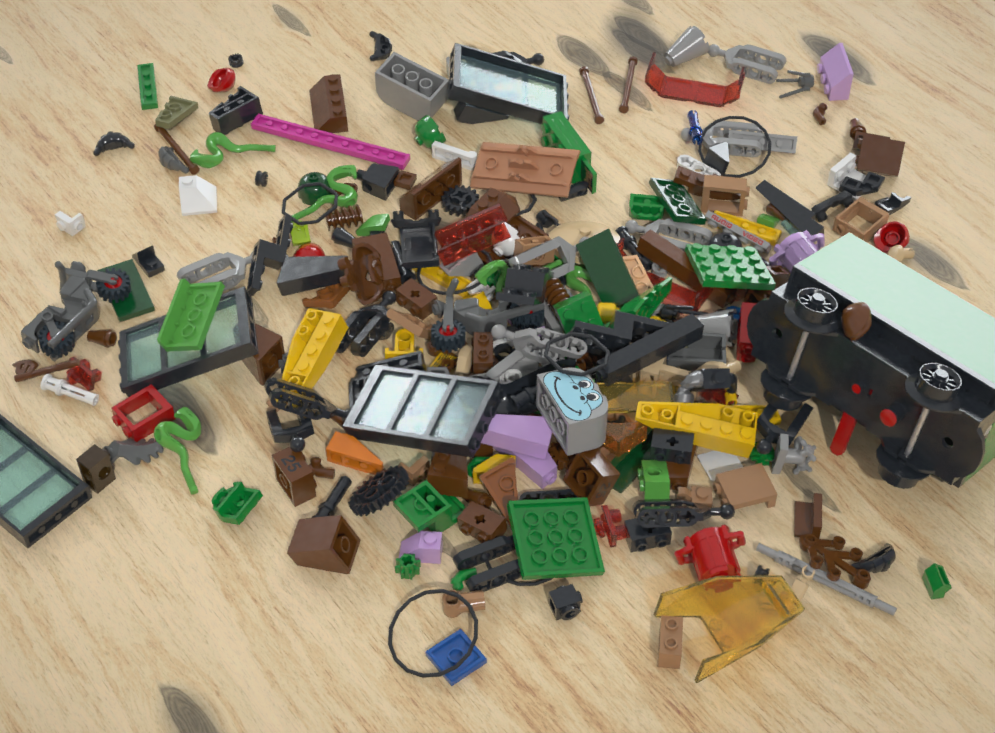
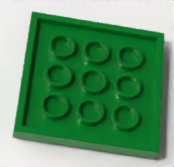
[685,243,776,290]
[507,497,605,580]

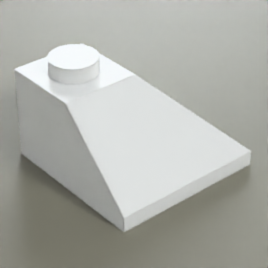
[179,175,217,216]

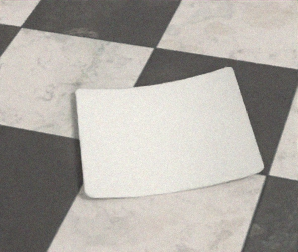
[697,450,743,481]

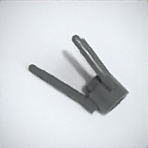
[776,70,814,99]

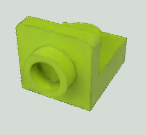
[290,220,311,246]

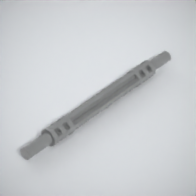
[756,543,897,616]

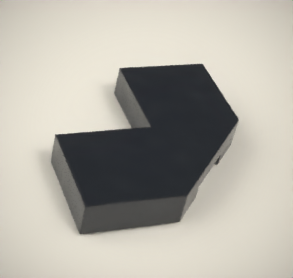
[839,172,885,197]

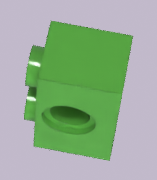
[637,460,670,500]

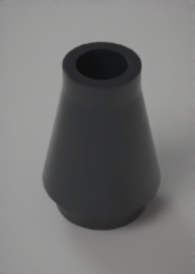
[331,227,355,248]

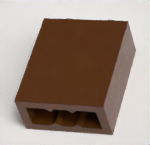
[855,135,905,177]

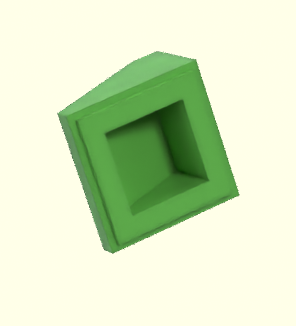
[757,213,780,228]

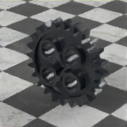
[348,465,410,517]

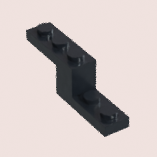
[247,214,293,296]

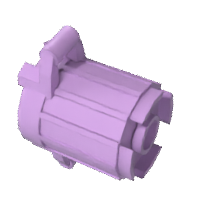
[769,230,825,273]

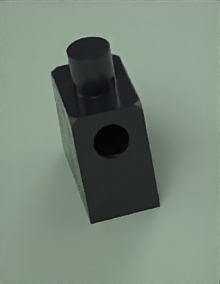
[357,163,399,201]

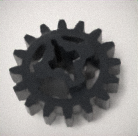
[442,185,479,217]

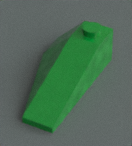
[617,277,673,318]

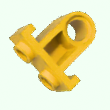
[385,328,424,359]

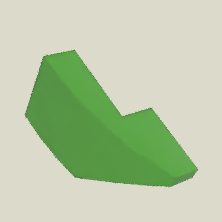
[356,214,390,236]

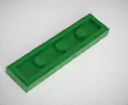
[137,63,158,110]

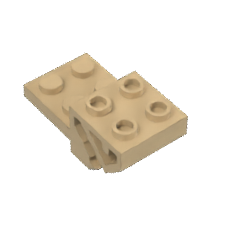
[629,342,698,403]

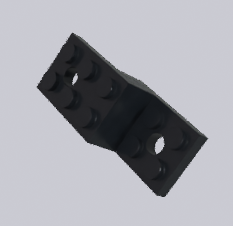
[496,264,554,306]
[567,310,672,357]

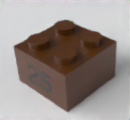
[272,446,317,507]
[563,448,620,506]

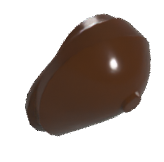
[841,302,872,341]

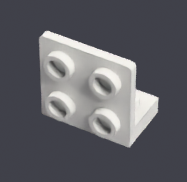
[827,153,866,201]

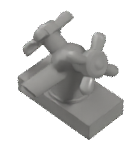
[772,433,816,475]

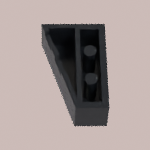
[209,86,263,135]

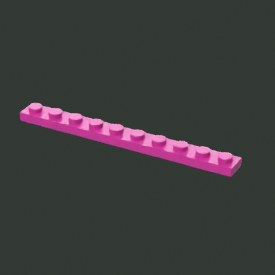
[251,114,410,170]

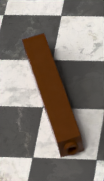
[636,229,737,308]

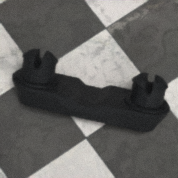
[811,191,854,222]
[391,209,442,228]

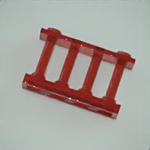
[435,203,511,266]

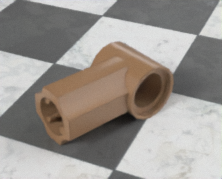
[442,590,485,618]

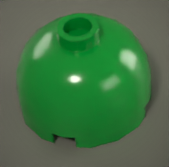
[414,115,446,149]

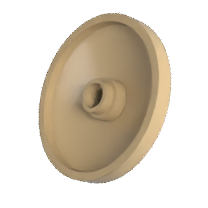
[549,221,621,264]

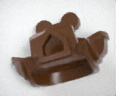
[337,242,385,306]

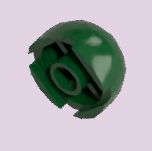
[298,172,332,206]

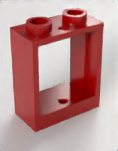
[736,302,757,363]
[111,384,176,442]

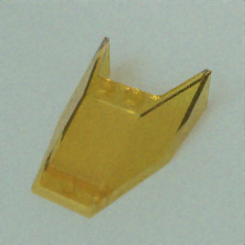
[654,575,805,683]

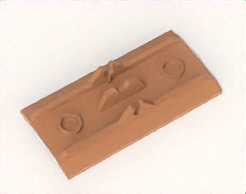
[470,142,580,198]

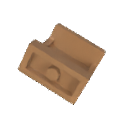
[713,463,777,510]

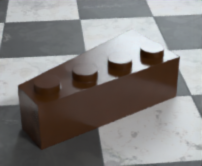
[427,421,468,499]

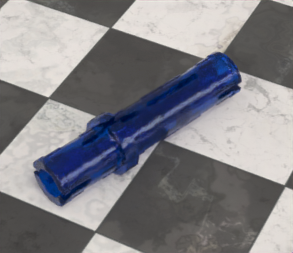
[687,110,703,145]

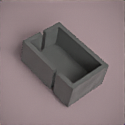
[666,333,726,371]

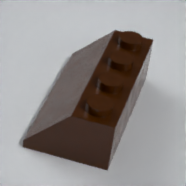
[309,74,348,133]
[399,157,462,221]

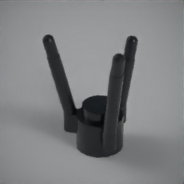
[536,210,560,232]
[661,304,708,323]

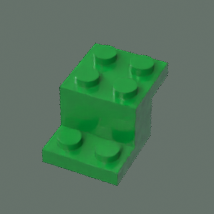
[393,480,466,533]

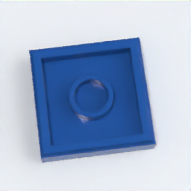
[425,629,487,686]

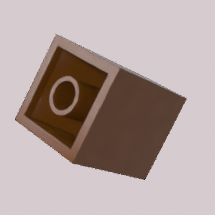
[233,323,285,386]
[287,515,361,574]

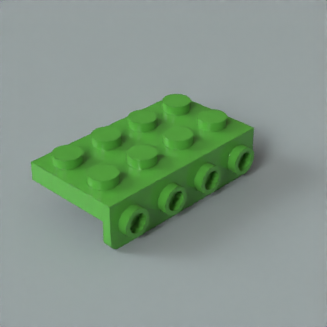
[157,279,225,352]

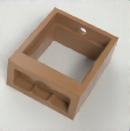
[701,175,750,216]
[833,197,890,243]

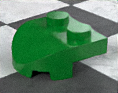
[629,193,664,221]
[212,482,263,525]

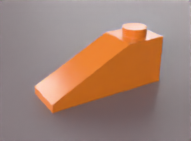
[326,431,384,475]

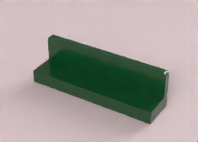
[610,426,654,493]

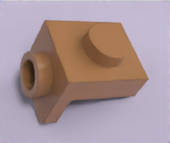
[398,455,430,486]

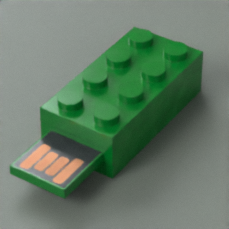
[541,111,597,194]

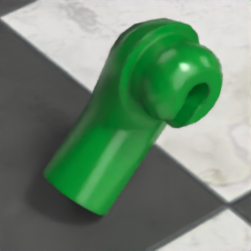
[467,456,492,478]

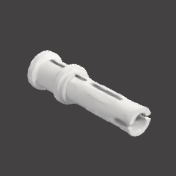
[40,374,99,406]

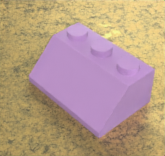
[817,43,853,101]

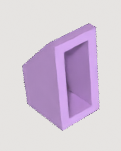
[399,531,443,564]

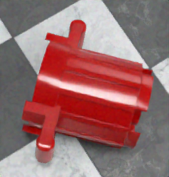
[674,525,746,592]

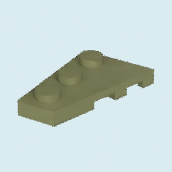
[155,96,199,129]

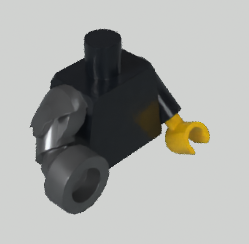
[673,368,738,405]

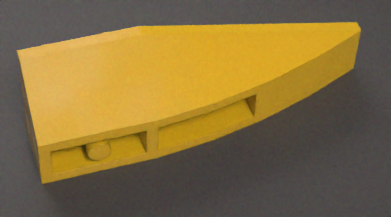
[276,308,349,408]
[635,401,758,458]

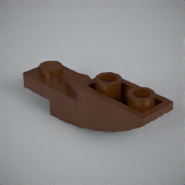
[673,166,741,200]

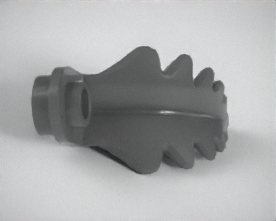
[103,438,164,465]

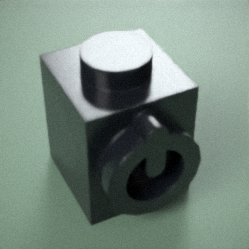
[548,584,583,620]

